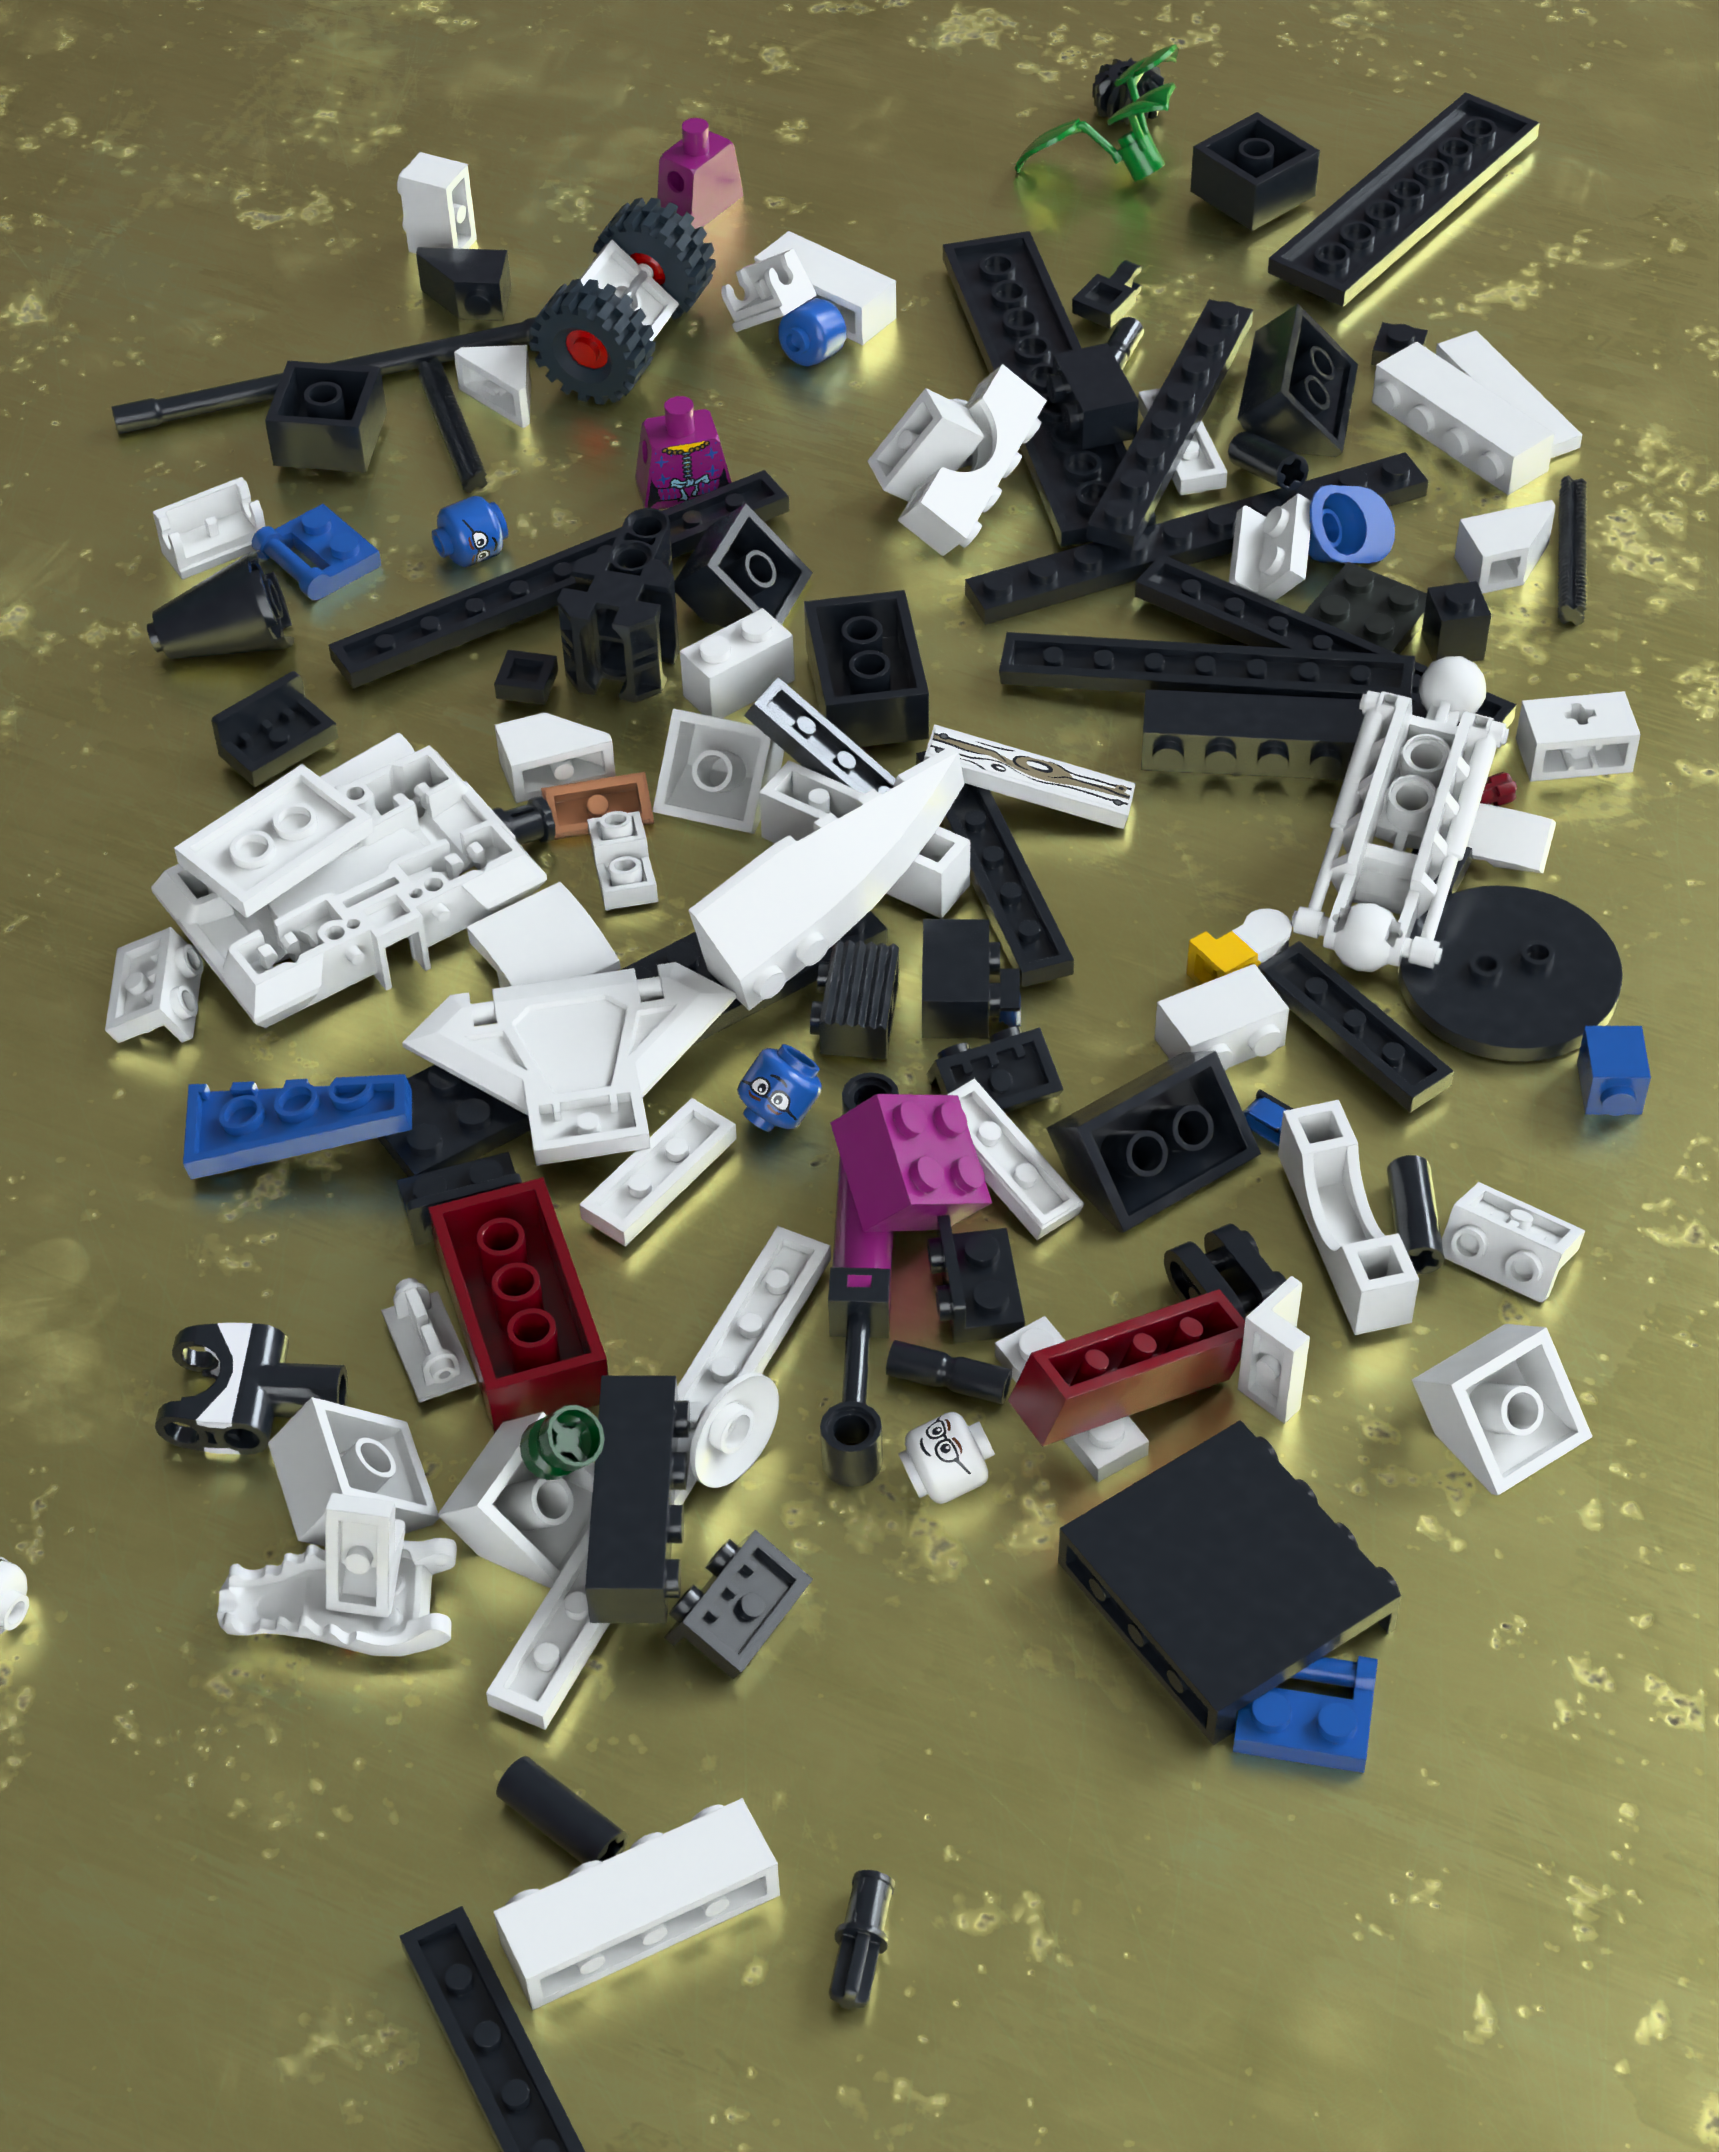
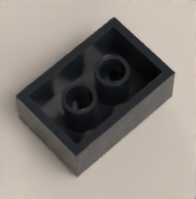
[804,590,929,747]

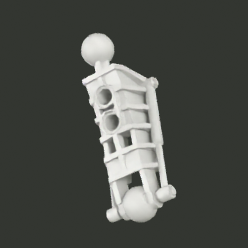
[1291,656,1509,972]

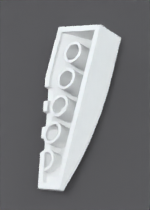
[688,746,965,1011]

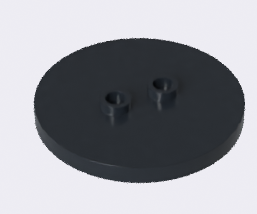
[1398,885,1623,1062]

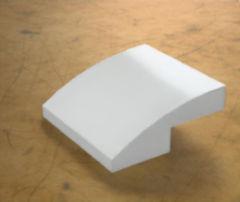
[467,882,621,988]

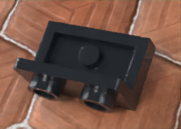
[211,671,339,787]

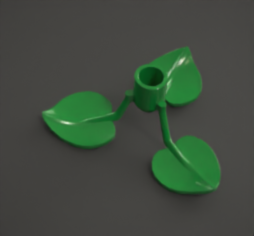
[1015,44,1179,182]

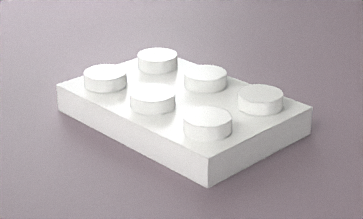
[174,764,374,918]

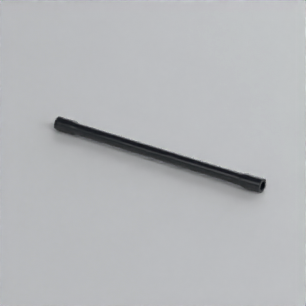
[111,317,536,434]

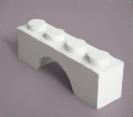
[898,364,1047,556]
[1278,1100,1419,1335]

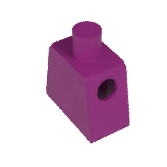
[657,118,743,229]

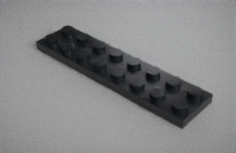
[1268,92,1540,307]

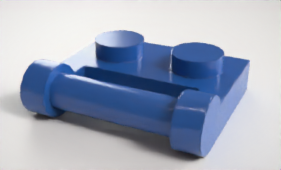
[252,504,382,600]
[1233,1656,1378,1773]

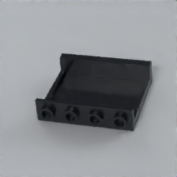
[1058,1420,1402,1746]

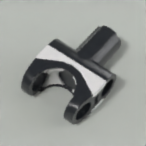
[155,1323,348,1455]

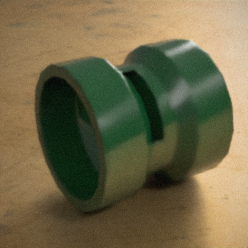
[520,1405,605,1480]

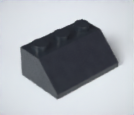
[1237,304,1358,457]
[1046,1051,1261,1232]

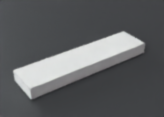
[1436,330,1582,459]

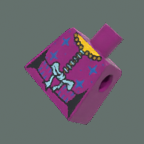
[635,396,732,510]

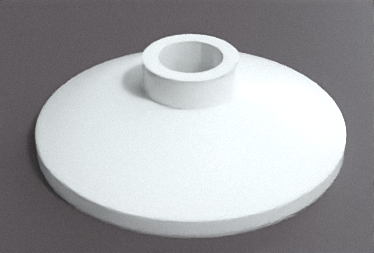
[690,1372,779,1488]

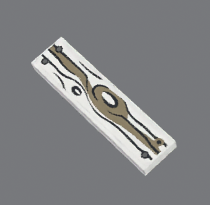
[923,724,1136,829]

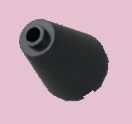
[147,550,294,659]

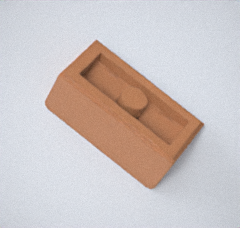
[541,772,654,840]

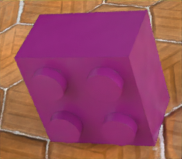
[830,1094,992,1232]

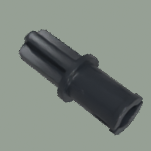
[829,1870,895,2009]

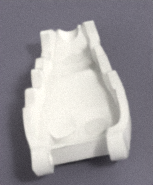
[216,1538,457,1656]

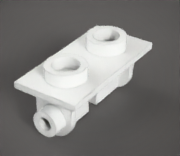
[381,1278,477,1403]

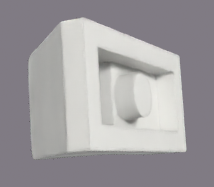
[325,1493,405,1618]

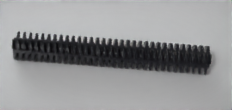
[418,358,488,493]
[1558,475,1587,626]

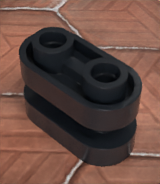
[1164,1223,1286,1320]

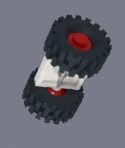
[529,197,716,405]

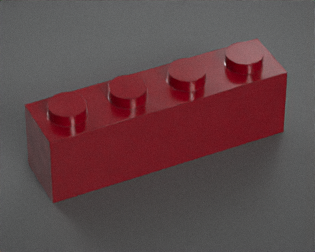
[1008,1289,1245,1447]

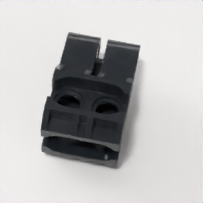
[557,508,680,703]

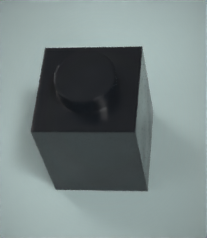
[1421,581,1491,662]

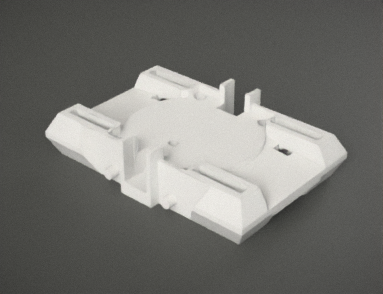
[151,745,547,1028]

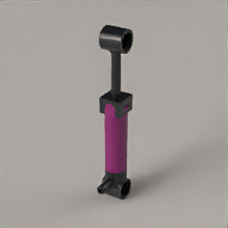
[820,1072,899,1487]

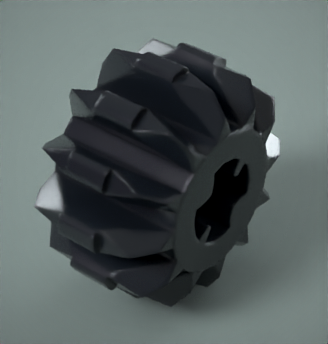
[1092,58,1164,126]

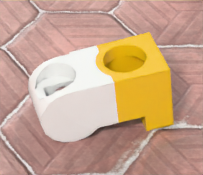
[1186,908,1292,985]

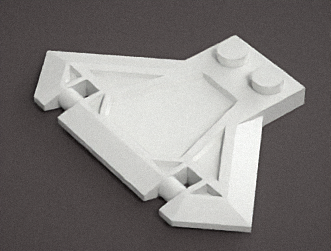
[402,962,736,1166]

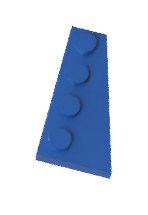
[183,1074,412,1180]

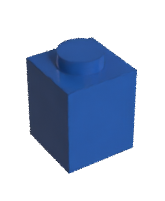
[1577,1026,1651,1116]

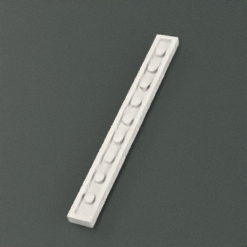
[486,1226,831,1730]

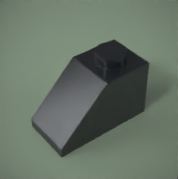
[416,247,511,321]

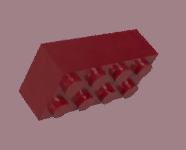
[428,1177,609,1434]

